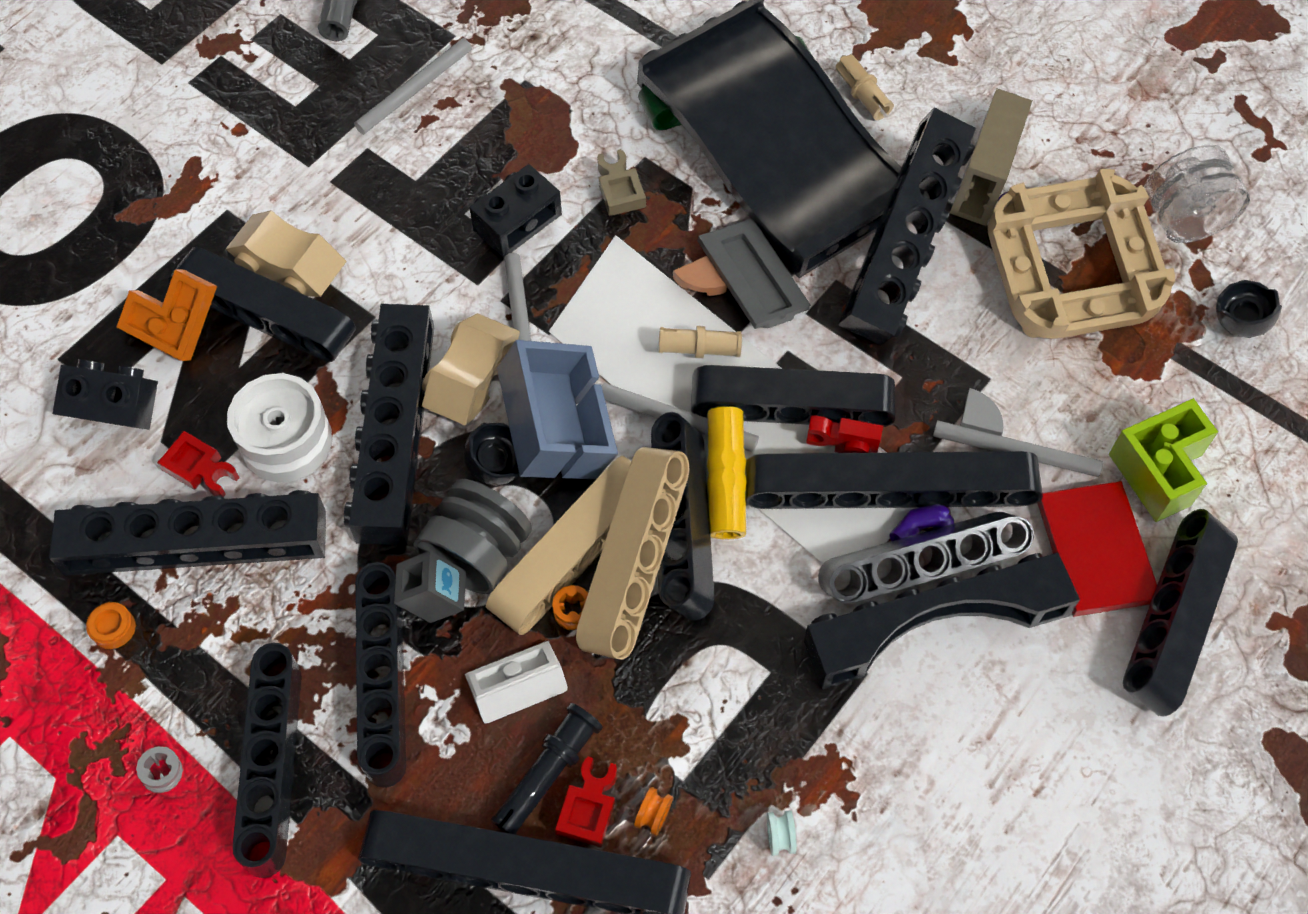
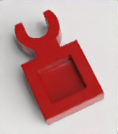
[806,416,883,453]
[157,431,240,498]
[555,756,617,847]

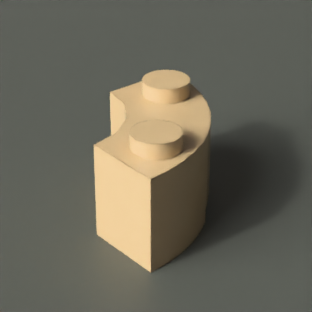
[226,210,347,297]
[421,313,520,425]

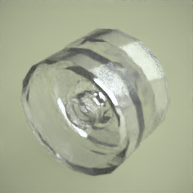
[1144,145,1250,243]

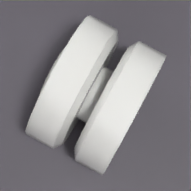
[227,373,332,483]

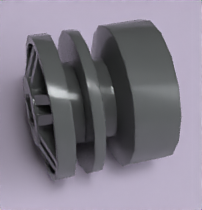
[413,479,532,594]

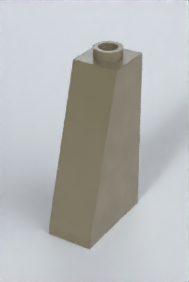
[950,88,1033,226]

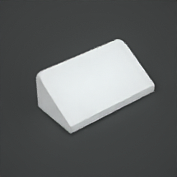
[465,641,568,723]

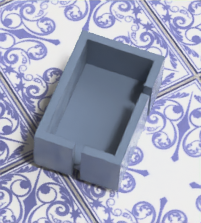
[497,340,618,479]

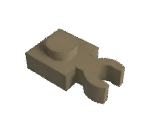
[597,149,646,216]

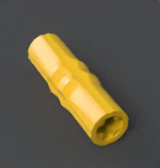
[707,407,747,540]

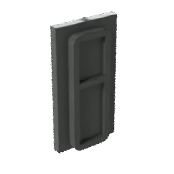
[697,218,811,329]

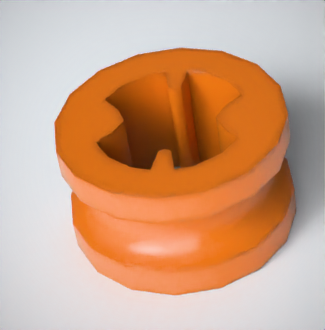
[552,585,588,630]
[634,787,673,836]

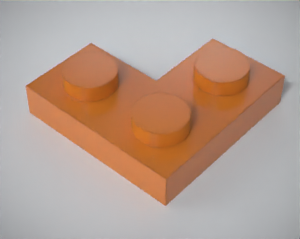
[117,269,217,361]

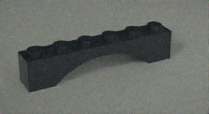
[804,553,1080,690]

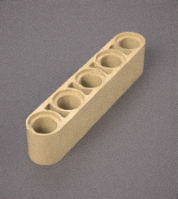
[576,447,689,660]
[486,456,631,635]

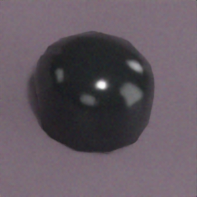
[1216,280,1282,338]
[464,422,519,486]

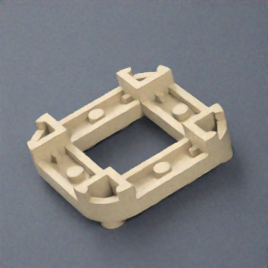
[988,169,1175,339]

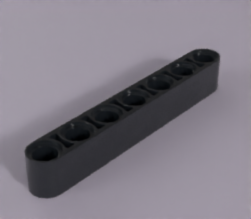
[745,451,1043,509]
[358,810,691,914]

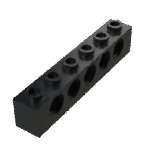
[838,107,976,346]
[344,304,434,545]
[49,490,326,576]

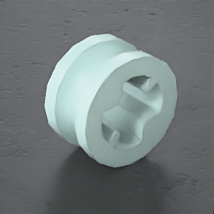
[767,811,797,856]

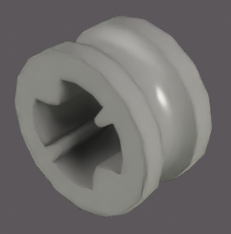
[136,746,183,793]

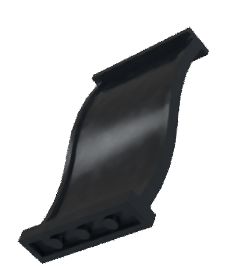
[637,0,925,278]

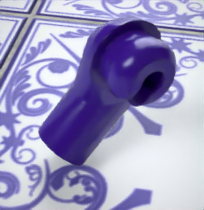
[889,504,955,541]

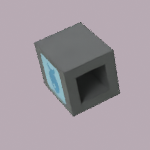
[394,551,466,623]

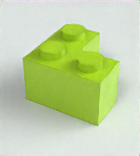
[1109,398,1218,523]

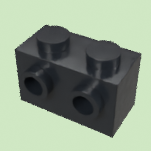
[469,164,562,258]
[52,359,158,430]

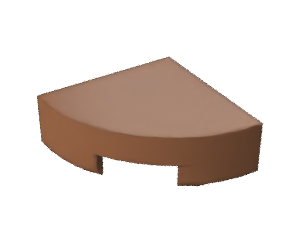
[673,256,727,296]

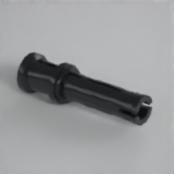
[490,703,603,835]

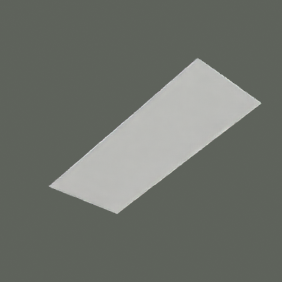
[549,235,915,583]

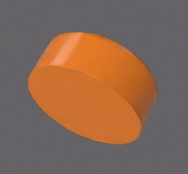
[86,602,136,649]

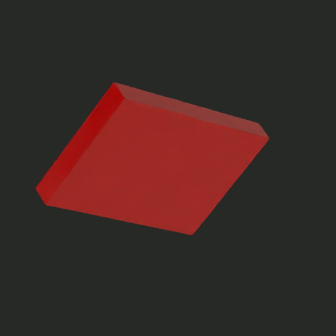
[1037,481,1157,617]

